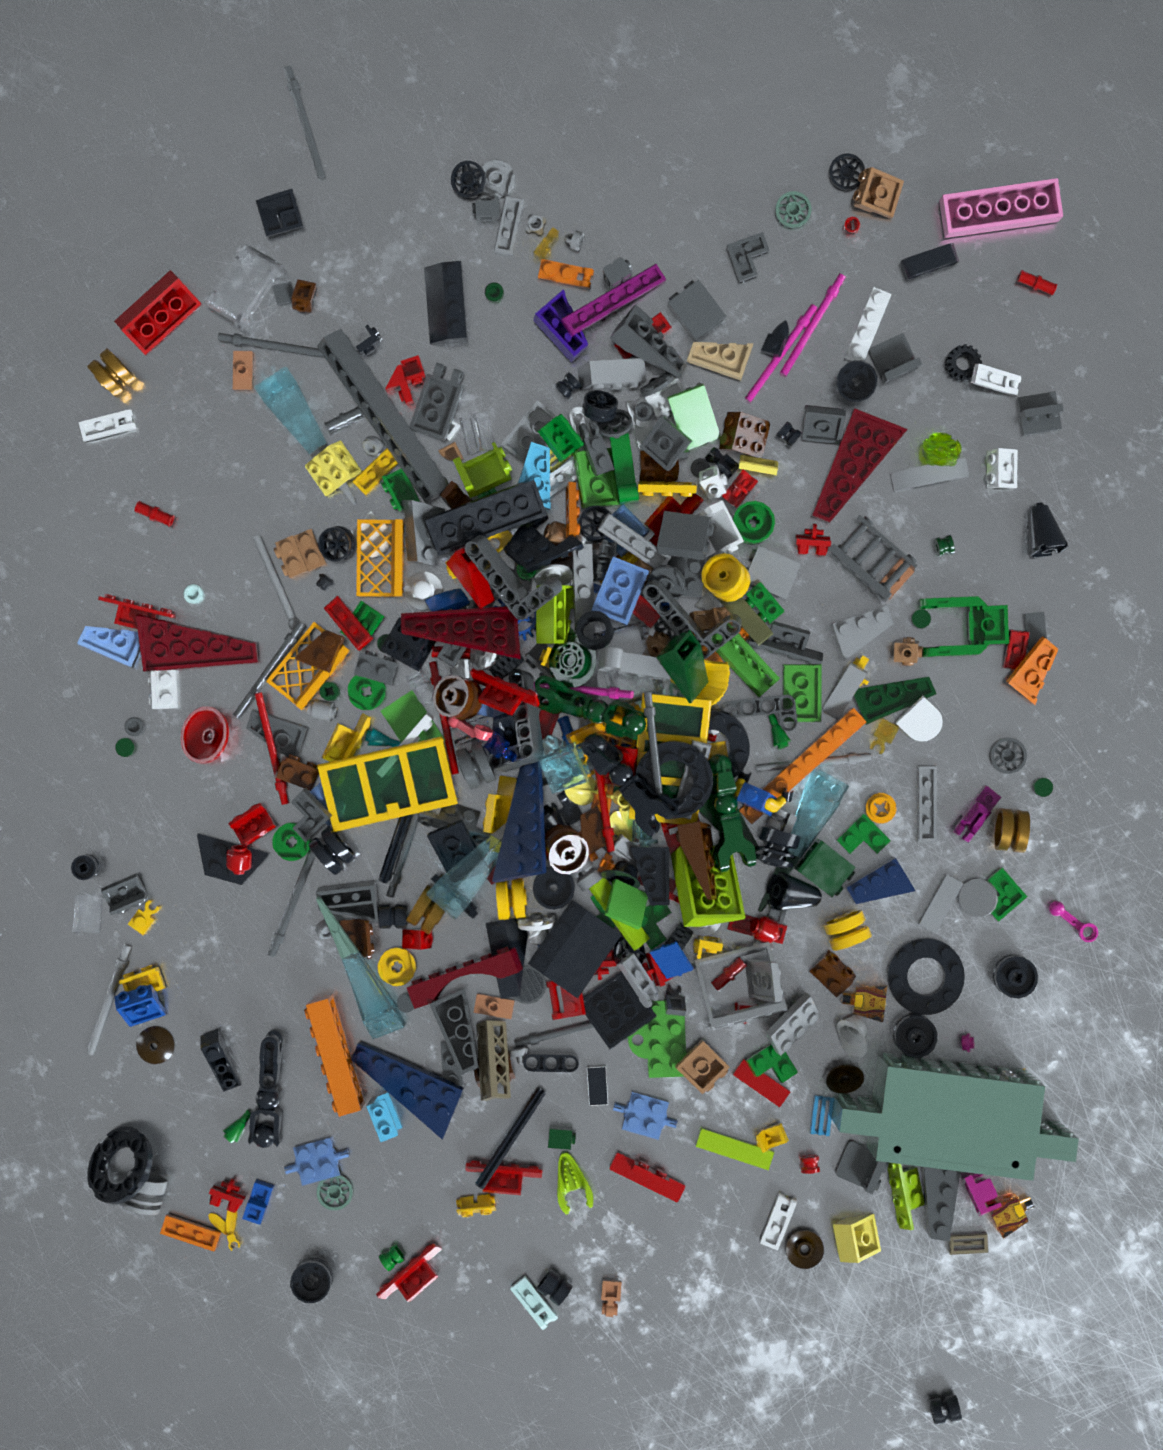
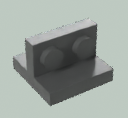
[1016,391,1064,436]
[802,405,846,444]
[639,416,692,471]

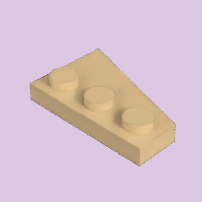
[687,342,754,381]

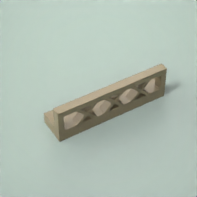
[476,1020,511,1101]

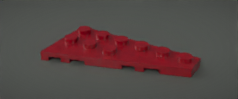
[812,408,908,523]
[401,607,521,659]
[136,614,259,672]

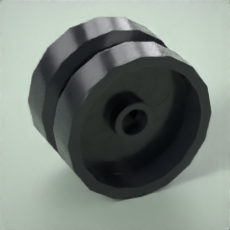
[308,826,356,875]
[533,866,575,910]
[991,953,1038,999]
[892,1012,938,1058]

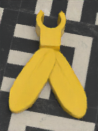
[208,1210,241,1251]

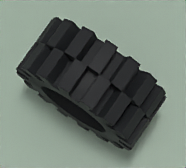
[945,344,982,381]
[489,654,525,679]
[665,923,693,950]

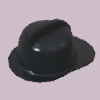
[601,861,640,889]

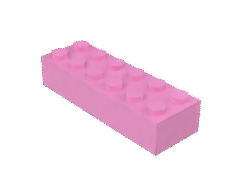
[939,178,1063,238]

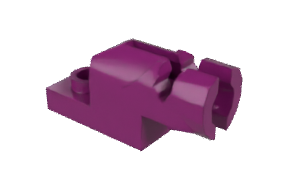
[953,785,1002,843]

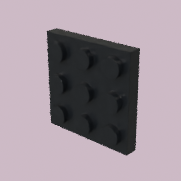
[583,971,657,1050]

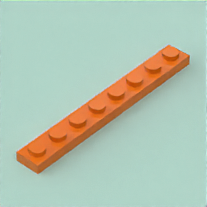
[739,707,866,824]

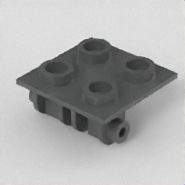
[586,540,617,580]

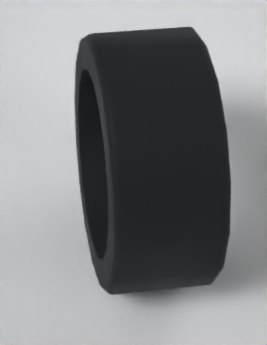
[575,611,614,650]

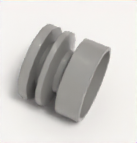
[120,1171,168,1215]

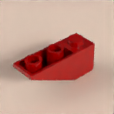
[446,547,495,609]

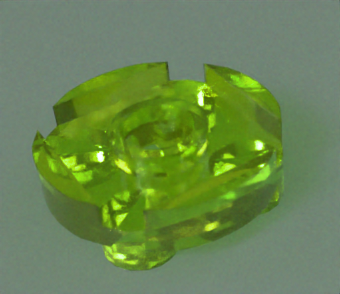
[922,433,962,466]

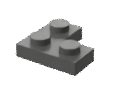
[726,232,769,283]
[291,788,332,842]

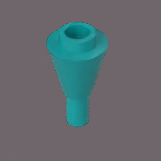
[365,727,401,747]

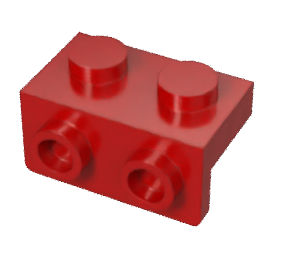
[228,803,277,846]

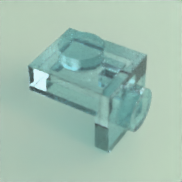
[632,819,658,847]

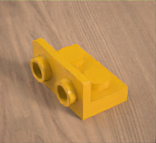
[693,935,723,959]

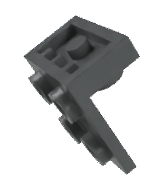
[869,333,922,384]

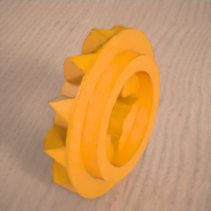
[865,793,896,824]

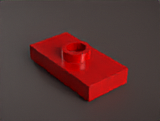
[1003,629,1030,669]

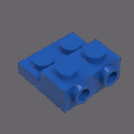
[114,984,166,1027]

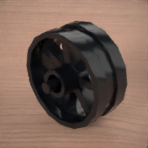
[582,390,618,422]
[578,505,612,542]
[318,526,356,562]

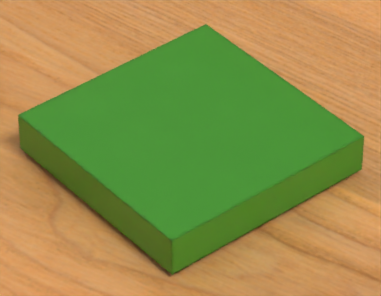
[605,879,648,930]

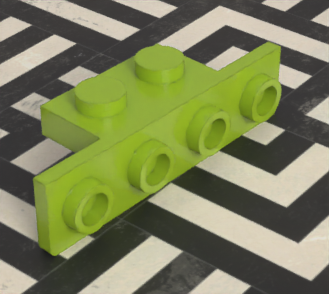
[887,1163,925,1230]

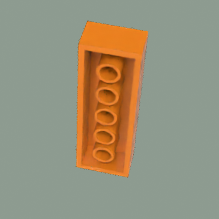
[304,994,365,1117]

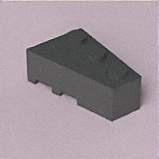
[402,500,445,565]
[316,880,379,923]

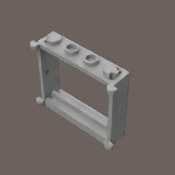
[692,941,790,1031]

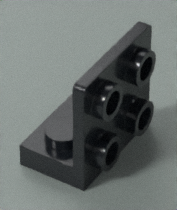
[381,617,436,672]

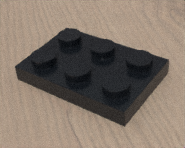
[427,819,488,884]

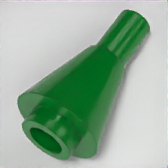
[768,714,791,750]
[222,1110,251,1143]

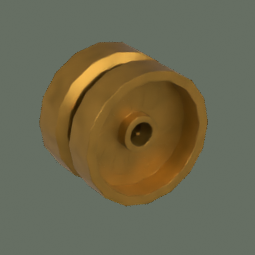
[87,348,137,398]
[994,808,1030,853]
[406,885,451,934]

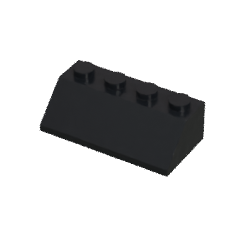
[424,261,468,345]

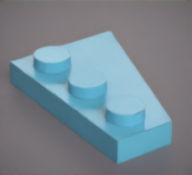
[518,442,551,509]

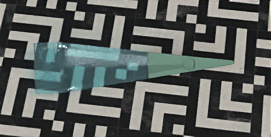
[759,768,849,912]
[316,896,406,1039]

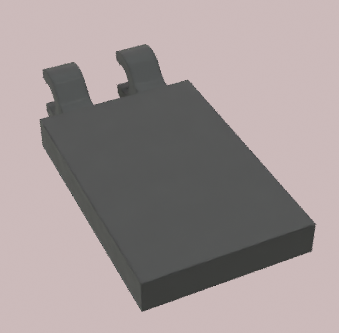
[409,363,464,441]

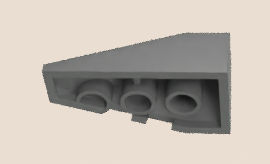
[610,304,687,378]

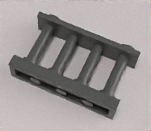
[828,515,918,602]

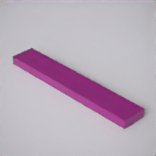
[561,264,666,337]

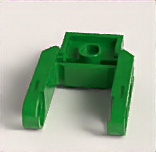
[919,596,1009,657]

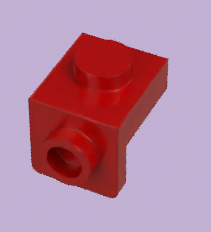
[400,355,426,385]
[402,929,433,950]

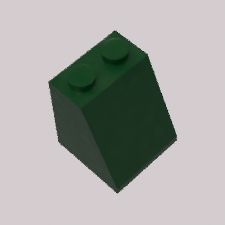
[794,838,856,898]

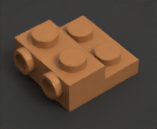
[853,167,904,219]
[273,529,327,579]
[675,1040,730,1094]

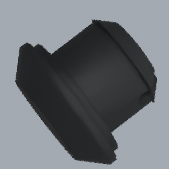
[316,574,333,590]

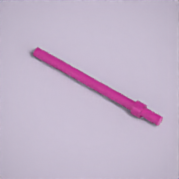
[780,273,846,376]
[745,304,818,402]
[534,682,634,699]

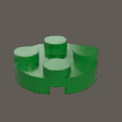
[348,675,386,710]
[272,822,312,861]

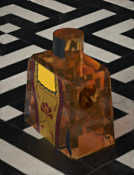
[841,983,887,1022]
[985,1193,1034,1238]

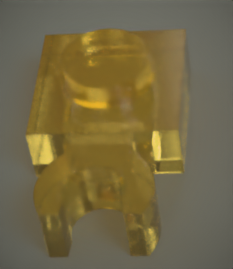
[533,227,559,261]
[870,718,900,754]

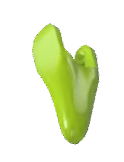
[557,1153,593,1215]

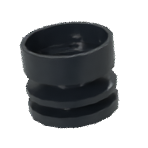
[837,360,878,402]
[756,826,801,868]
[290,1257,333,1303]

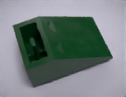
[656,630,708,703]

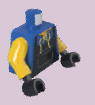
[733,769,794,816]

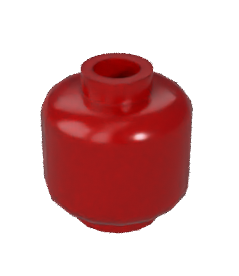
[226,845,252,875]
[750,916,781,943]

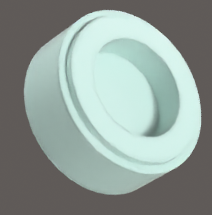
[183,584,204,604]

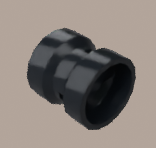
[555,372,581,399]
[776,421,802,448]

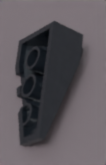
[485,918,528,999]

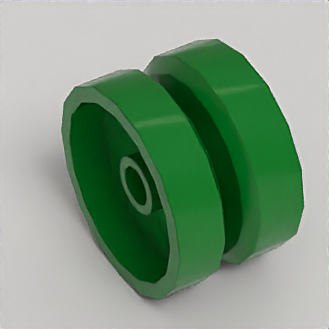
[732,501,775,545]

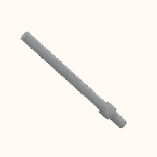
[253,535,305,642]
[756,752,871,772]
[86,944,131,1055]

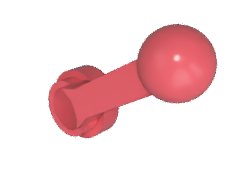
[448,717,493,741]

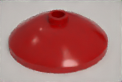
[180,706,229,764]

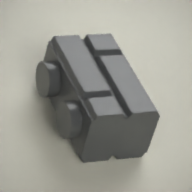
[603,257,633,290]

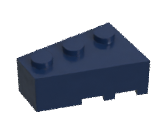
[844,857,916,904]

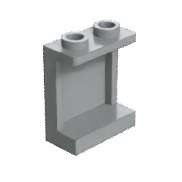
[745,546,801,600]

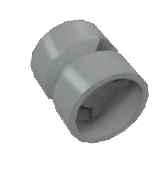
[570,857,603,892]

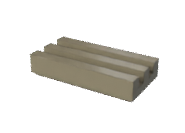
[949,1232,989,1255]

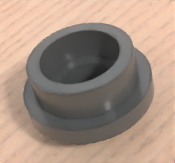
[634,402,654,421]

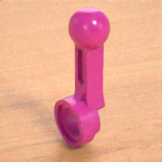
[1049,901,1098,942]

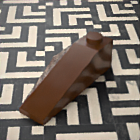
[676,821,716,900]

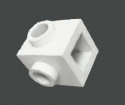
[699,465,728,500]

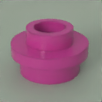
[962,1033,975,1052]

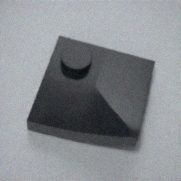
[256,189,303,237]

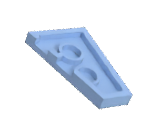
[77,626,140,667]

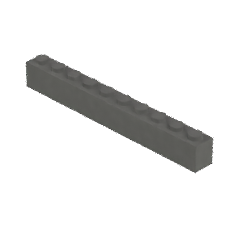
[317,329,448,504]

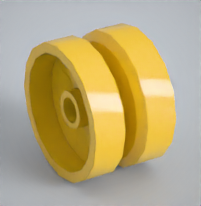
[702,553,750,602]
[496,878,527,920]
[823,910,872,951]

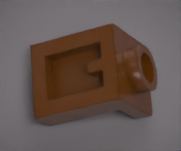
[292,279,316,313]
[440,481,473,509]

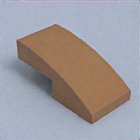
[689,607,733,631]

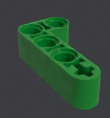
[609,429,639,505]

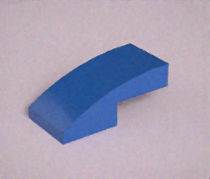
[425,588,470,611]
[242,1179,274,1225]

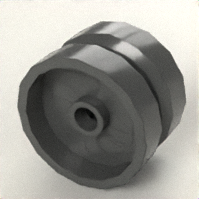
[455,741,496,790]

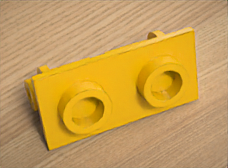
[456,1194,496,1217]

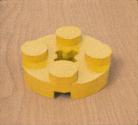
[377,947,416,986]

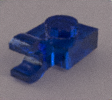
[484,731,517,762]

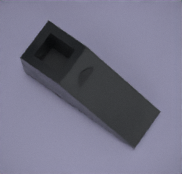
[200,1029,241,1092]

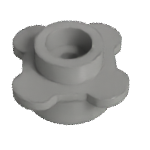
[525,214,546,235]

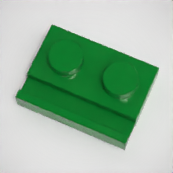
[340,601,385,648]

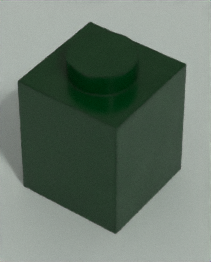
[548,1125,576,1150]

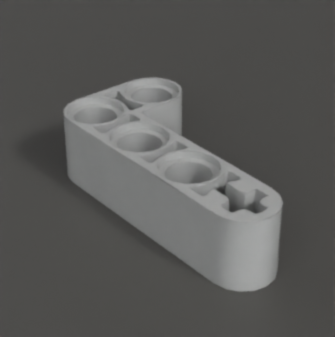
[598,647,671,680]

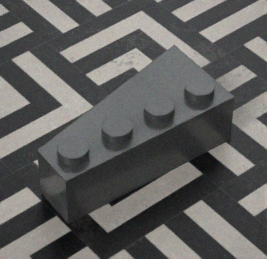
[430,988,479,1076]
[921,1167,960,1242]

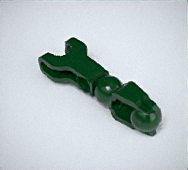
[535,676,646,740]
[709,754,756,873]

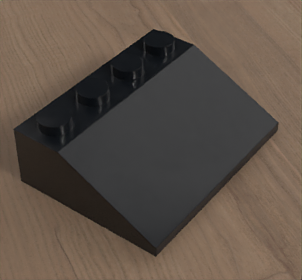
[527,900,622,999]

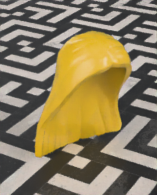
[670,660,730,706]

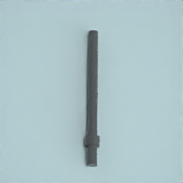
[284,66,326,179]
[218,333,324,357]
[233,621,305,719]
[644,691,663,794]
[386,786,428,898]
[267,849,315,957]
[514,1021,594,1048]

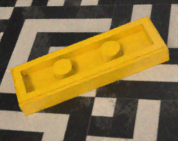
[352,448,398,495]

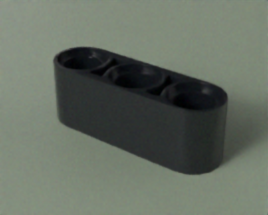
[901,243,959,280]
[523,1051,579,1072]

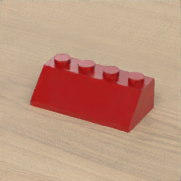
[114,270,201,355]

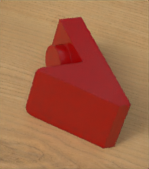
[385,364,414,406]

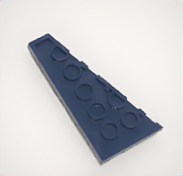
[492,761,546,883]
[351,1041,464,1140]

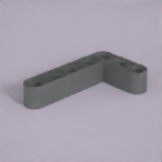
[465,535,562,620]
[643,579,742,659]
[487,669,544,772]

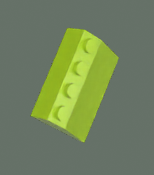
[671,846,746,927]

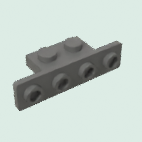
[748,621,823,664]
[418,804,492,845]

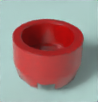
[844,216,860,233]

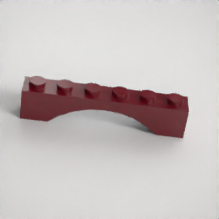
[407,946,523,1009]

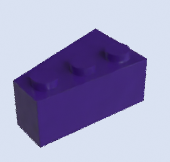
[533,289,588,363]

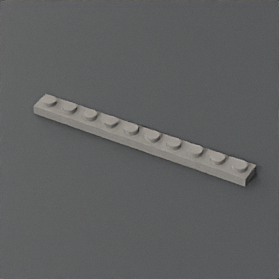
[572,544,598,728]

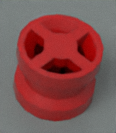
[800,1154,820,1174]

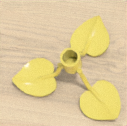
[564,773,638,841]

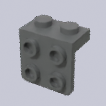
[836,1141,889,1195]

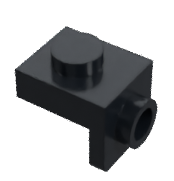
[356,324,380,356]

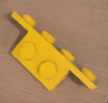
[321,713,371,787]
[483,776,517,853]

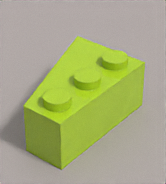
[536,585,574,644]

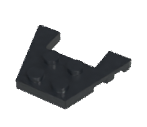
[504,515,584,574]

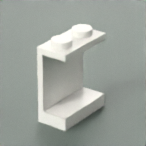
[696,500,744,560]

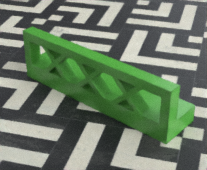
[713,623,780,697]

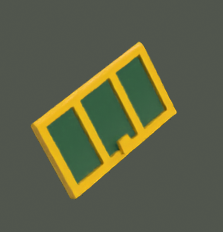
[628,692,712,825]
[317,736,458,832]

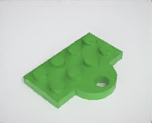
[628,1000,686,1078]

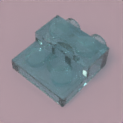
[539,742,591,794]

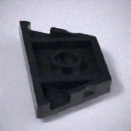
[197,833,270,885]

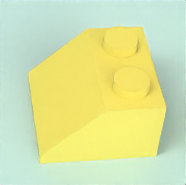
[833,1214,881,1263]

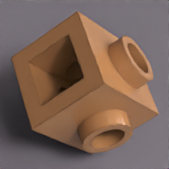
[642,631,671,657]
[894,637,923,666]

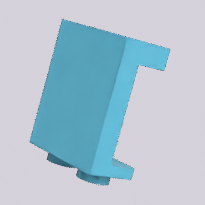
[366,1092,403,1142]

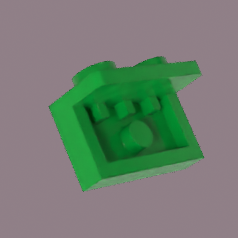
[537,414,584,462]
[381,468,420,513]
[744,582,784,625]

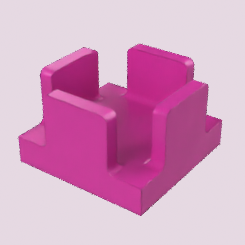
[963,1174,1002,1216]

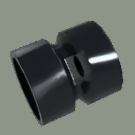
[71,854,102,880]
[379,904,408,929]
[536,1269,573,1306]
[929,1395,962,1426]

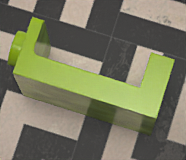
[453,442,512,498]

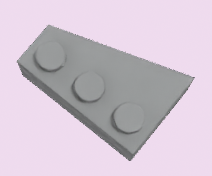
[578,358,646,391]
[830,606,894,661]

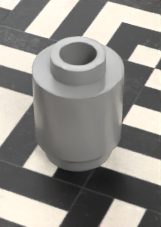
[307,699,337,722]

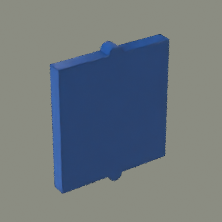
[650,942,694,979]

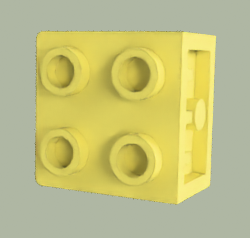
[305,440,362,497]

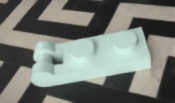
[510,1275,558,1330]

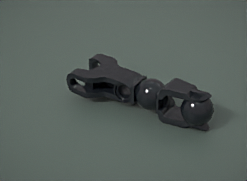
[581,732,679,836]
[248,1029,284,1148]

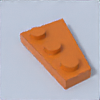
[1006,636,1058,705]

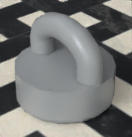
[564,230,584,251]
[362,436,384,455]
[315,919,332,940]
[509,1046,528,1065]

